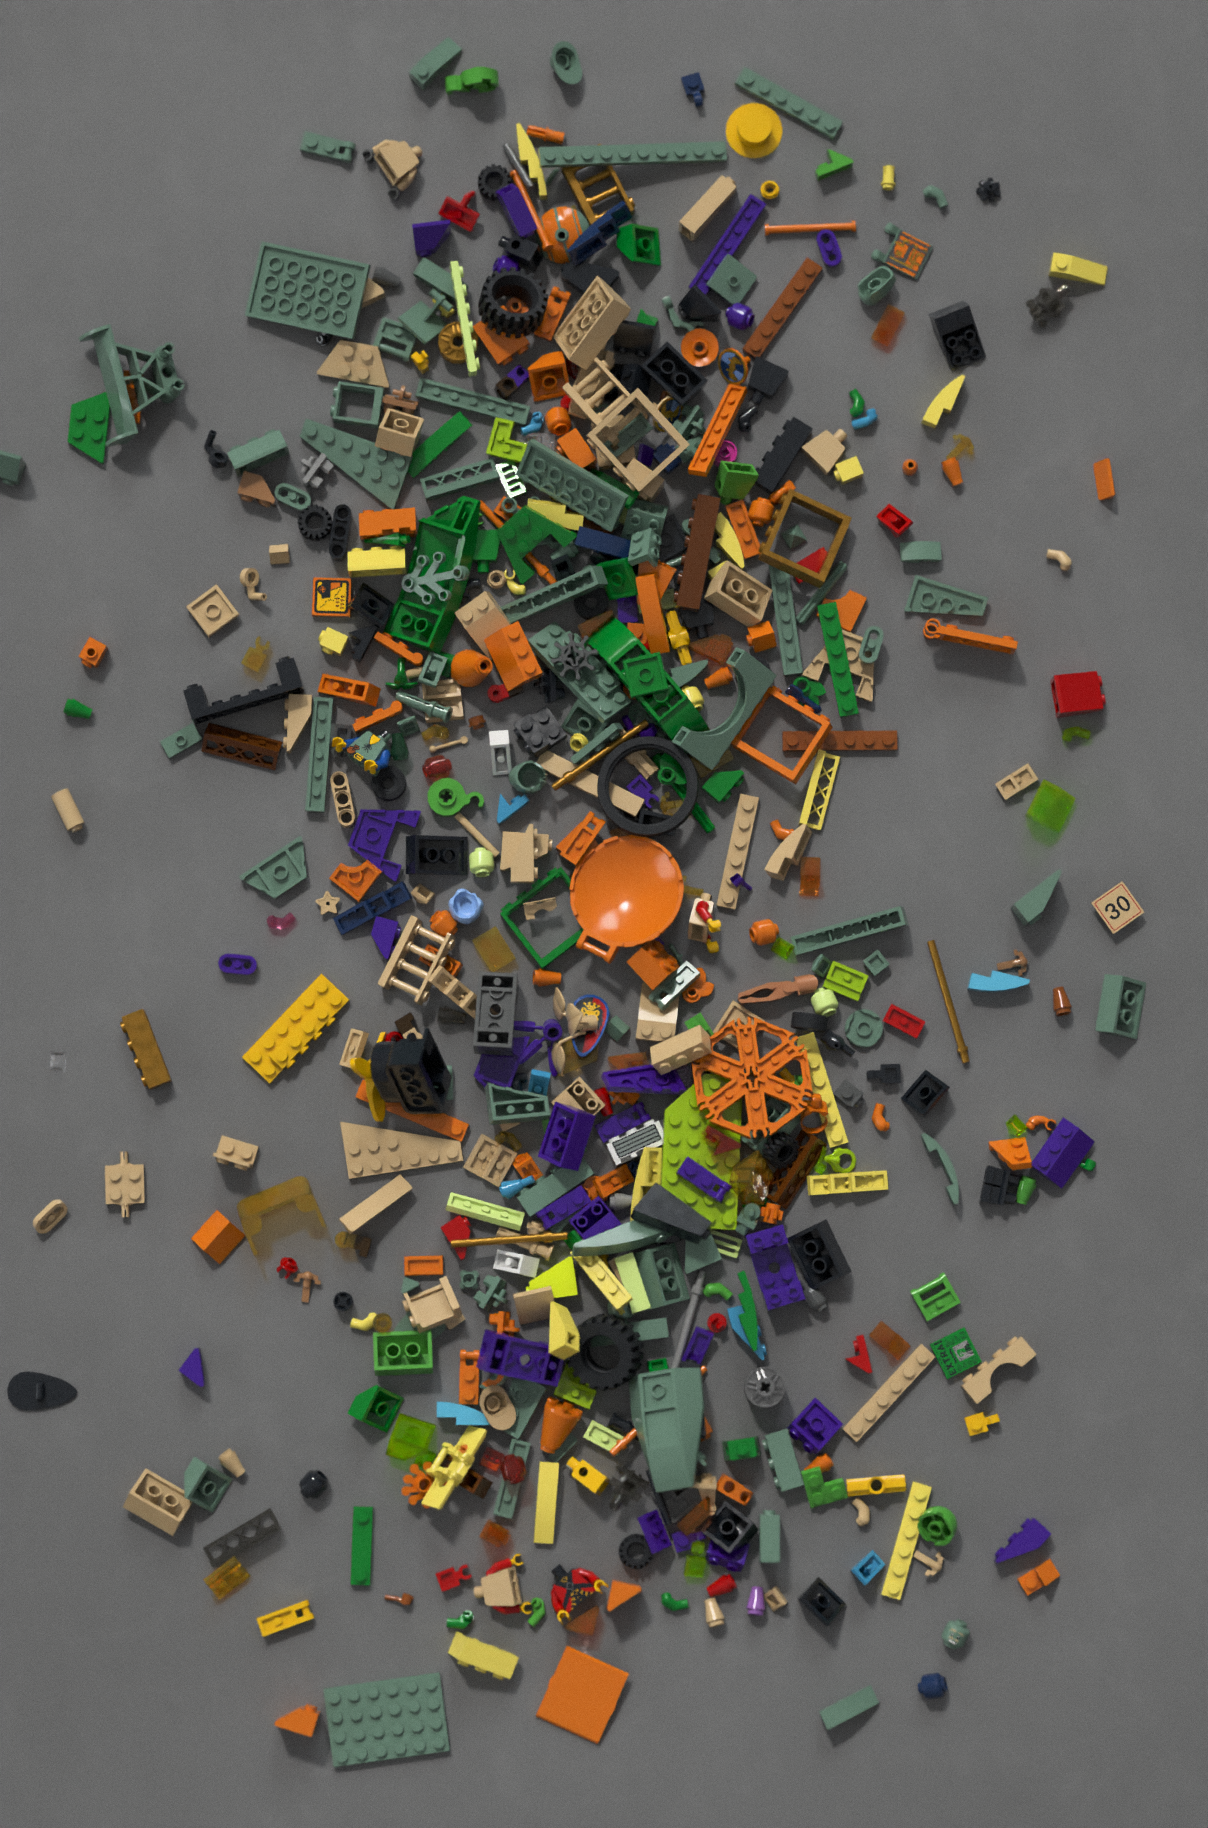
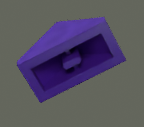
[178,1348,206,1387]

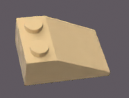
[455,591,511,660]
[635,983,679,1043]

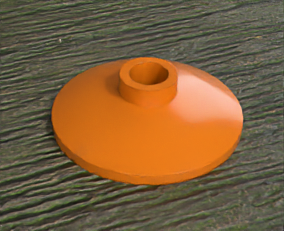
[681,329,719,367]

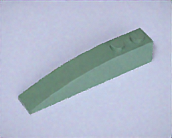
[500,566,608,624]
[791,906,909,955]
[572,1220,675,1257]

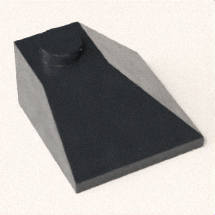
[678,285,722,322]
[700,1501,759,1554]

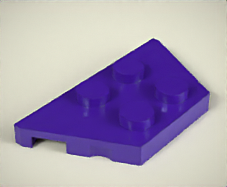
[473,1036,530,1088]

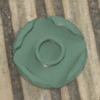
[845,1009,883,1048]

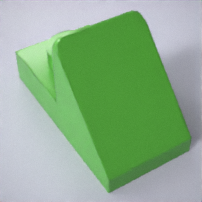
[815,149,853,181]

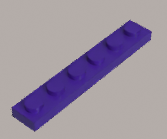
[688,194,766,295]

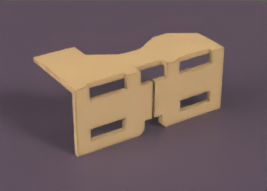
[523,897,557,920]

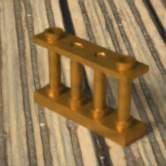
[560,143,636,225]

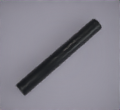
[645,1469,672,1526]

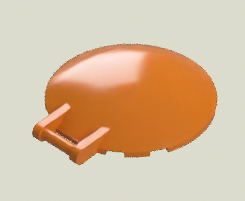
[570,835,684,964]

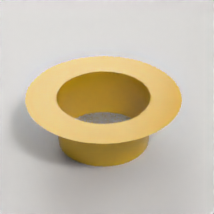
[726,103,782,158]

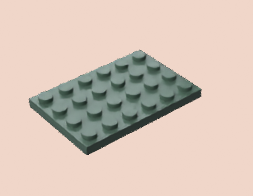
[245,241,371,340]
[323,1672,450,1767]

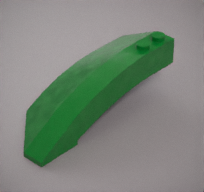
[384,496,481,654]

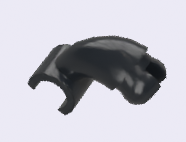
[461,578,480,604]

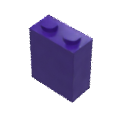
[495,183,537,238]

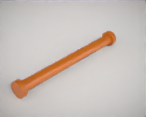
[510,169,554,251]
[765,221,856,236]

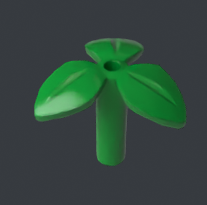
[385,658,418,690]

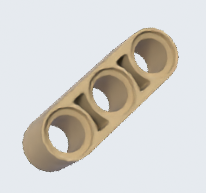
[330,771,356,828]

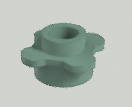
[459,1270,479,1289]

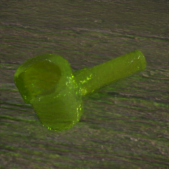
[814,1146,827,1175]

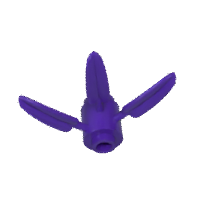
[514,1019,562,1077]

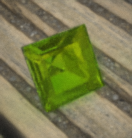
[771,937,795,960]
[1005,1114,1027,1137]
[414,1447,437,1468]

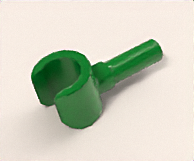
[1078,1158,1096,1171]

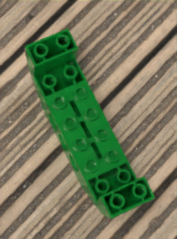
[587,617,710,754]

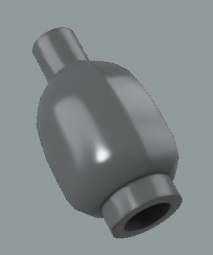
[801,1279,828,1313]

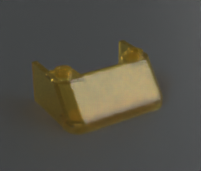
[237,1176,328,1257]

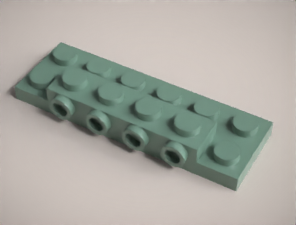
[528,621,632,724]

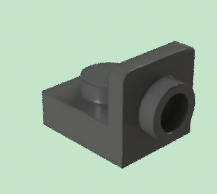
[833,1079,864,1109]

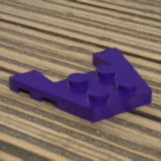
[348,809,421,882]

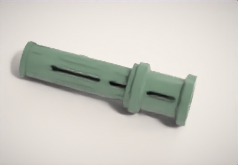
[395,690,453,723]

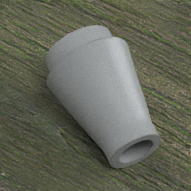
[607,1192,633,1211]

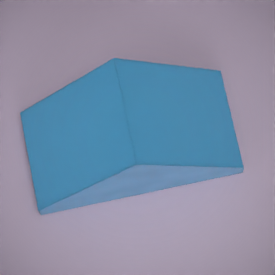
[850,1550,886,1586]

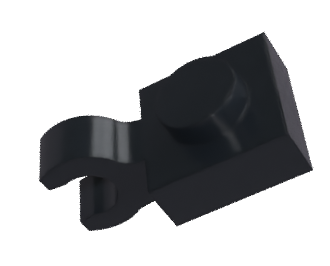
[866,1064,901,1084]

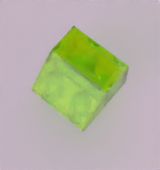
[1024,779,1076,833]

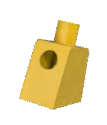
[566,1456,611,1496]

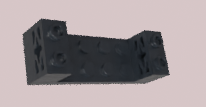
[183,656,304,725]

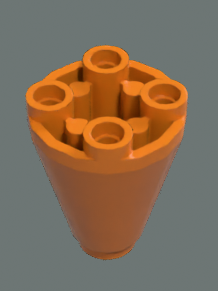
[451,649,493,687]
[540,1396,583,1454]

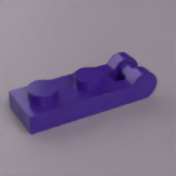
[595,1101,651,1143]
[676,1156,732,1203]
[535,1185,591,1230]

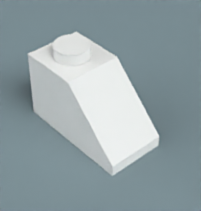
[489,730,512,776]
[493,1249,540,1278]

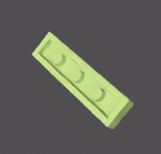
[446,1192,525,1231]

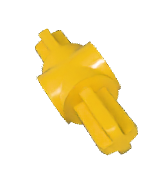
[665,611,692,666]

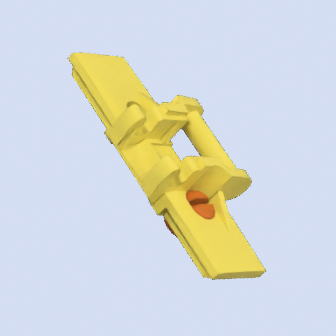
[421,1425,488,1510]

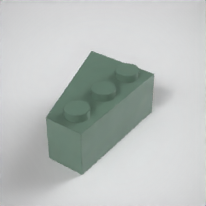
[485,1083,550,1125]

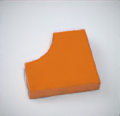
[816,590,867,632]
[329,860,382,902]

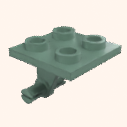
[397,288,453,345]

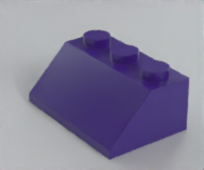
[538,1102,595,1171]
[1032,1117,1095,1189]

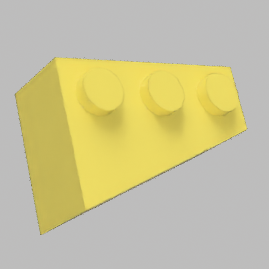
[448,1631,519,1680]

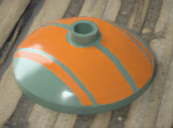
[535,207,590,264]

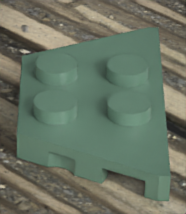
[239,836,307,899]

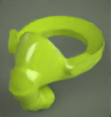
[824,1148,856,1173]

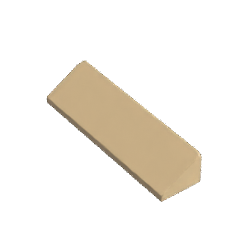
[339,1175,413,1235]

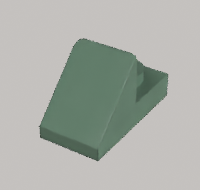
[418,651,448,688]

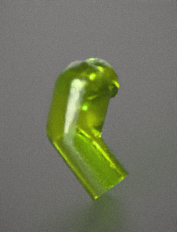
[1061,726,1091,742]

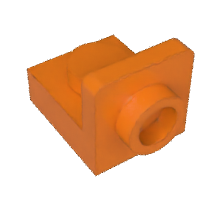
[512,1152,543,1186]

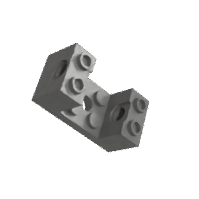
[473,971,519,1056]

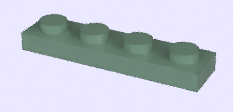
[493,1438,531,1519]

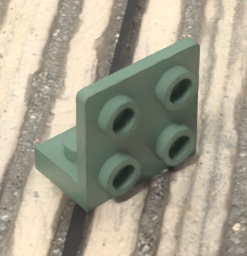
[621,498,668,541]

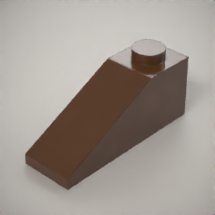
[432,1450,493,1499]

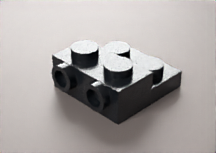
[513,705,568,758]

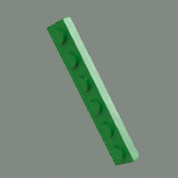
[817,602,859,718]

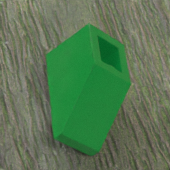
[702,770,744,804]

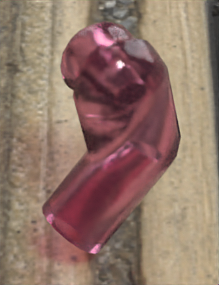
[266,912,296,930]

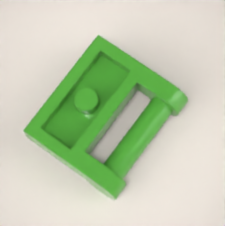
[910,1272,961,1321]

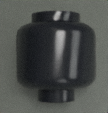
[299,1470,328,1499]

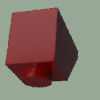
[440,1215,471,1260]

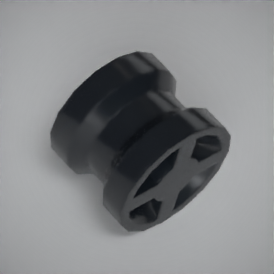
[333,1292,353,1311]

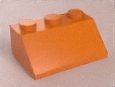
[484,621,543,692]

